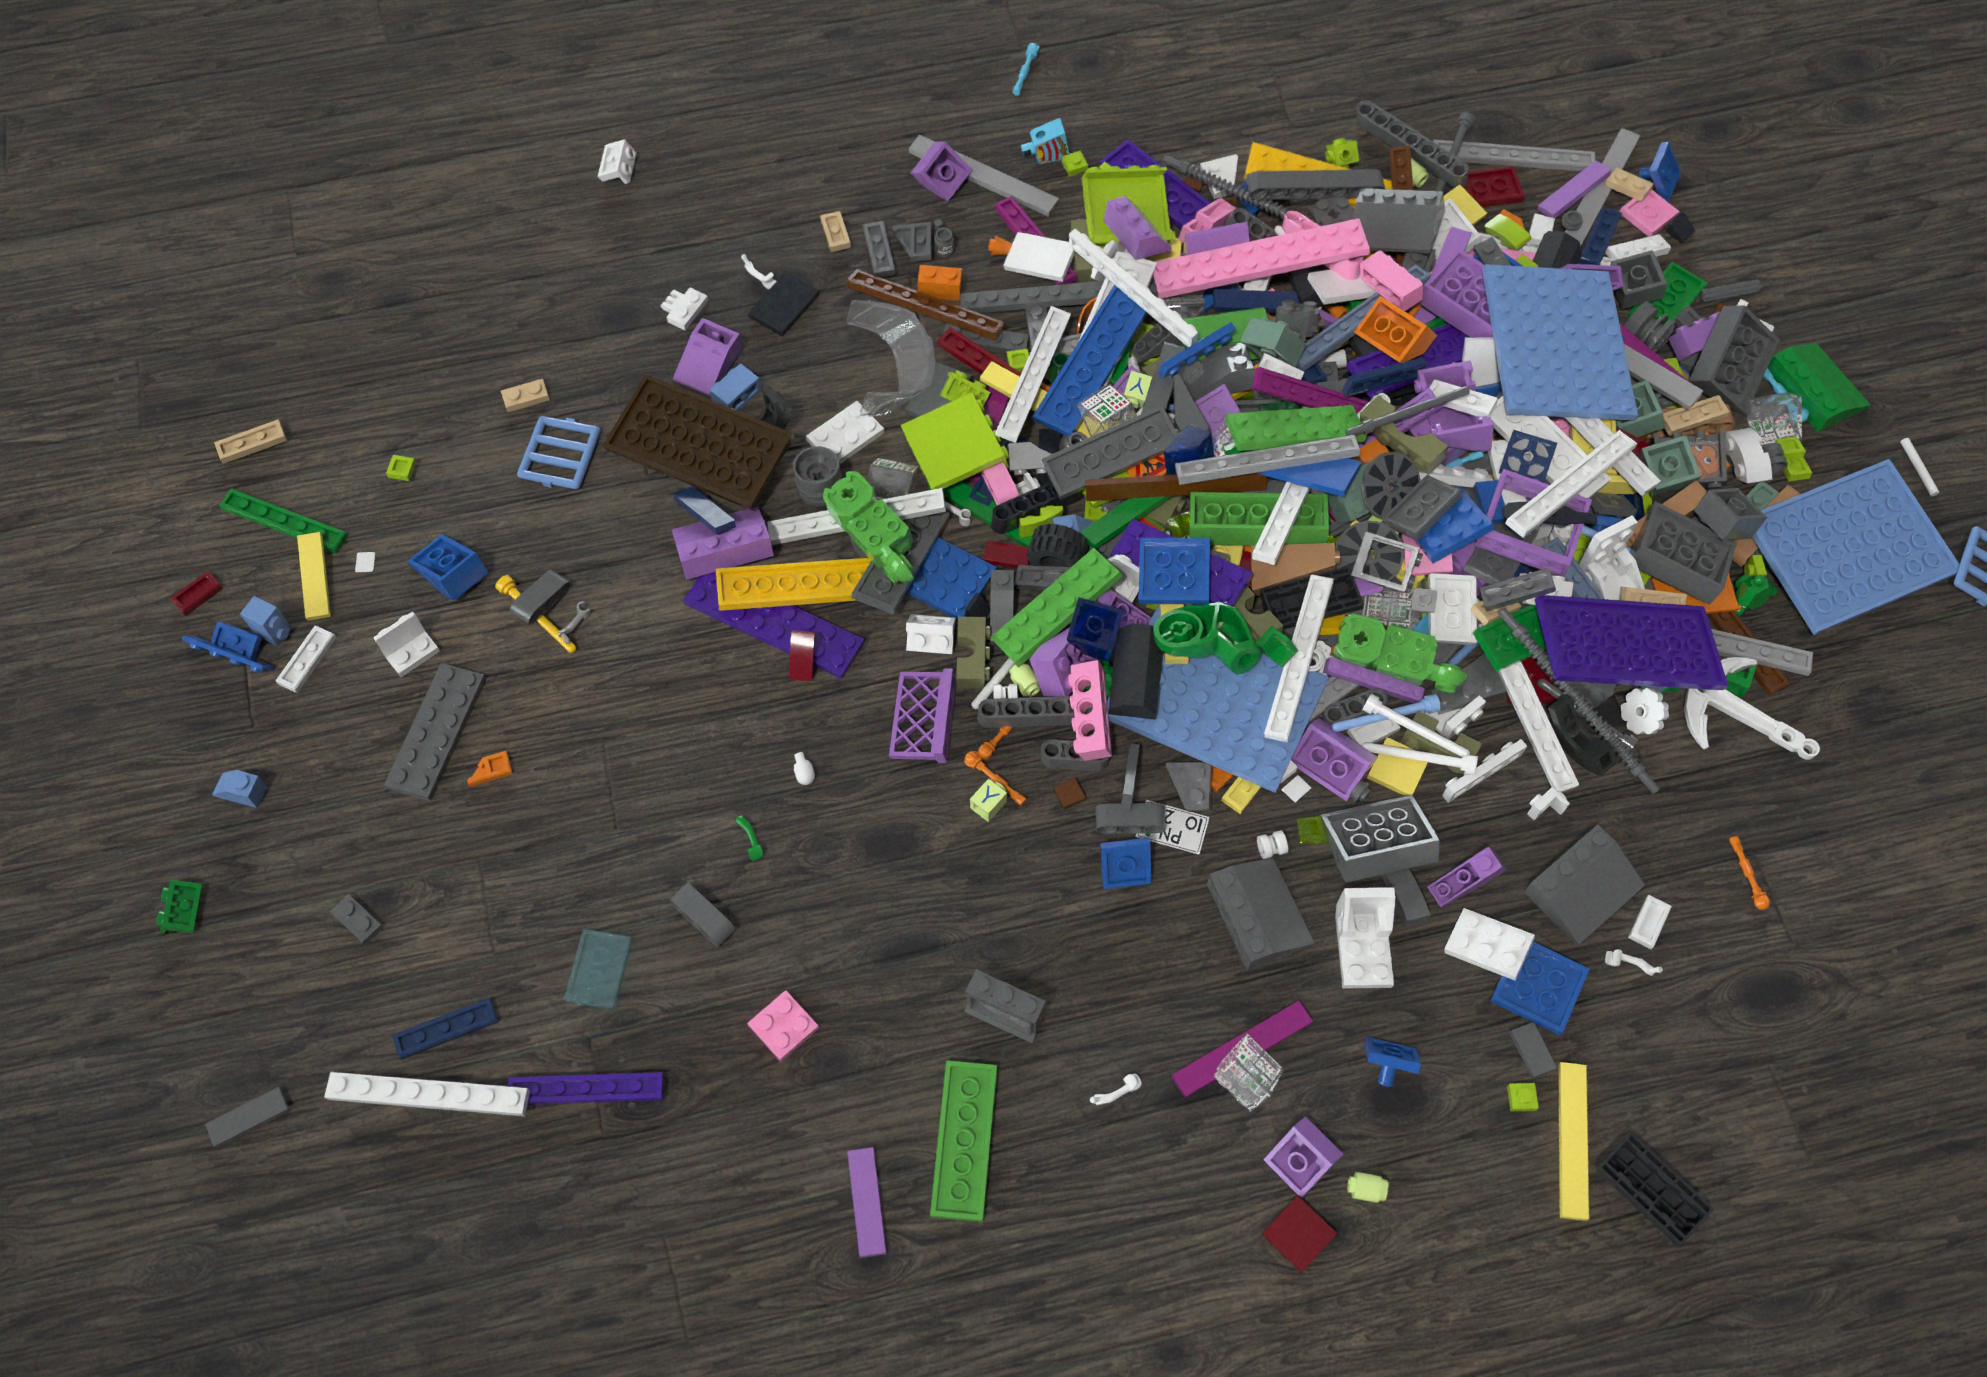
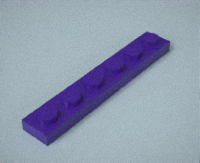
[508,1073,664,1105]

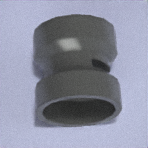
[1762,443,1788,473]

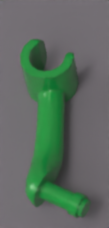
[736,816,763,861]

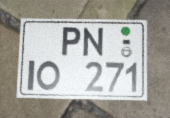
[1135,800,1209,854]

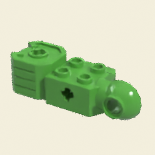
[823,471,914,584]
[1332,613,1468,693]

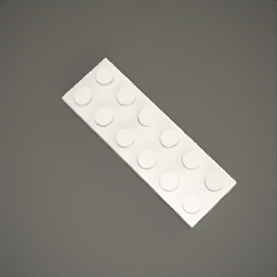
[1490,396,1611,499]

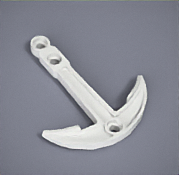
[1684,657,1820,760]

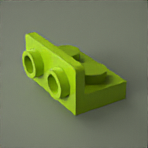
[940,370,991,406]

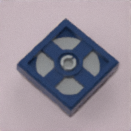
[1498,430,1557,483]

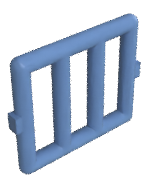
[517,416,601,489]
[1954,526,1987,606]

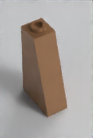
[1626,480,1707,549]
[1251,543,1340,596]

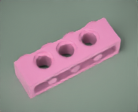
[1068,660,1112,761]

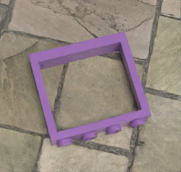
[1475,469,1592,577]

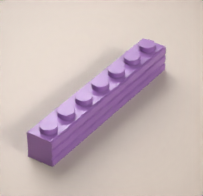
[1323,657,1425,704]

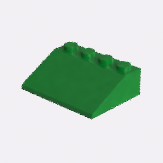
[1767,343,1871,433]

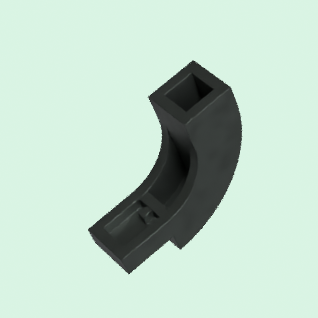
[757,385,791,430]
[1548,695,1617,776]

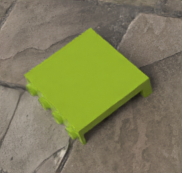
[1082,165,1176,249]
[901,393,1009,490]

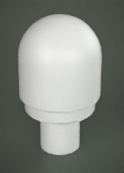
[794,752,815,785]

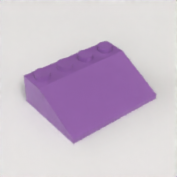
[1418,248,1493,338]
[672,506,774,580]

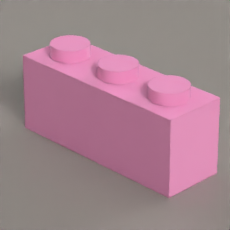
[1360,250,1423,311]

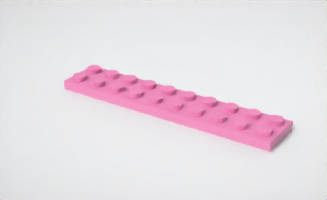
[1153,218,1369,299]

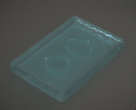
[564,929,632,1010]

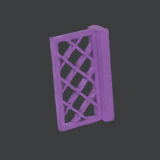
[889,669,957,763]

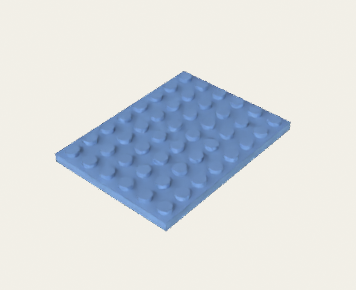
[1482,264,1638,420]
[1752,459,1960,635]
[1107,605,1329,793]

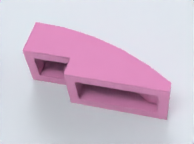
[1178,198,1236,243]

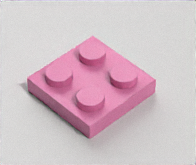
[1620,190,1680,237]
[747,990,819,1062]

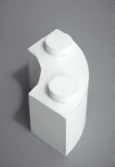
[1725,428,1772,483]

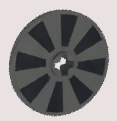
[1361,452,1421,519]
[1335,521,1404,586]

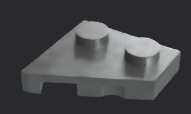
[1166,762,1213,811]

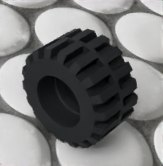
[1027,524,1088,567]

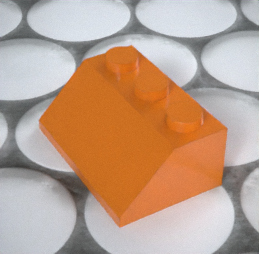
[1354,296,1437,363]

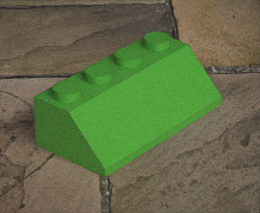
[1182,307,1268,368]

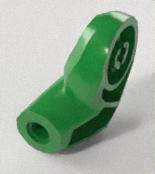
[1153,602,1261,674]

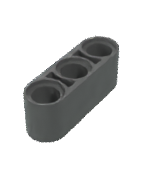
[1224,208,1278,242]
[510,569,571,625]
[1322,688,1388,726]
[1041,739,1109,772]
[1095,803,1166,834]
[669,883,736,947]

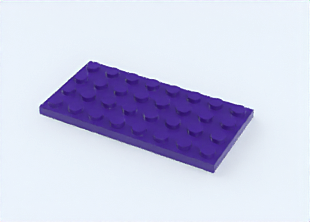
[1535,595,1728,690]

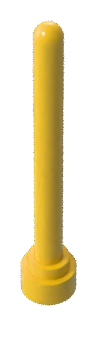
[495,575,576,653]

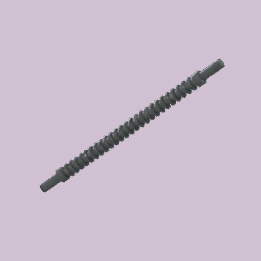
[1162,155,1326,227]
[1498,607,1660,794]

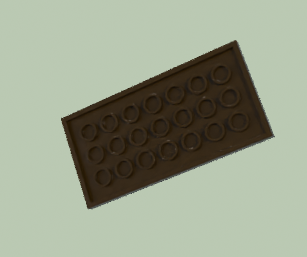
[603,374,795,511]

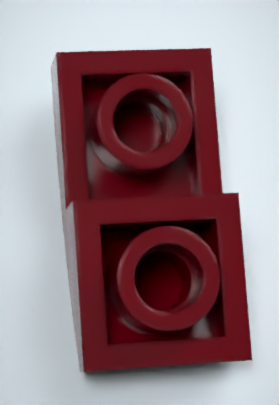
[789,630,815,681]

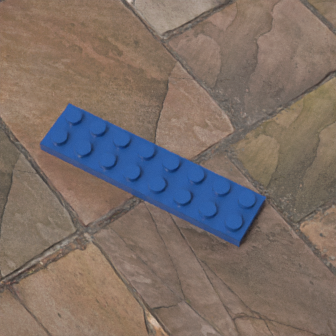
[1033,284,1147,436]

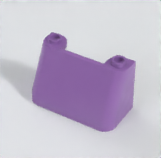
[1414,360,1493,452]

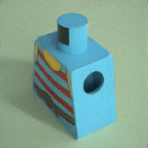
[1021,118,1069,164]

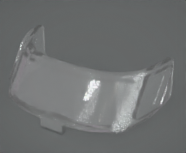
[846,300,935,417]

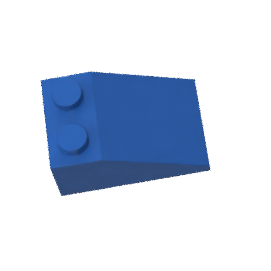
[407,534,489,601]

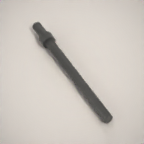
[1345,386,1470,436]

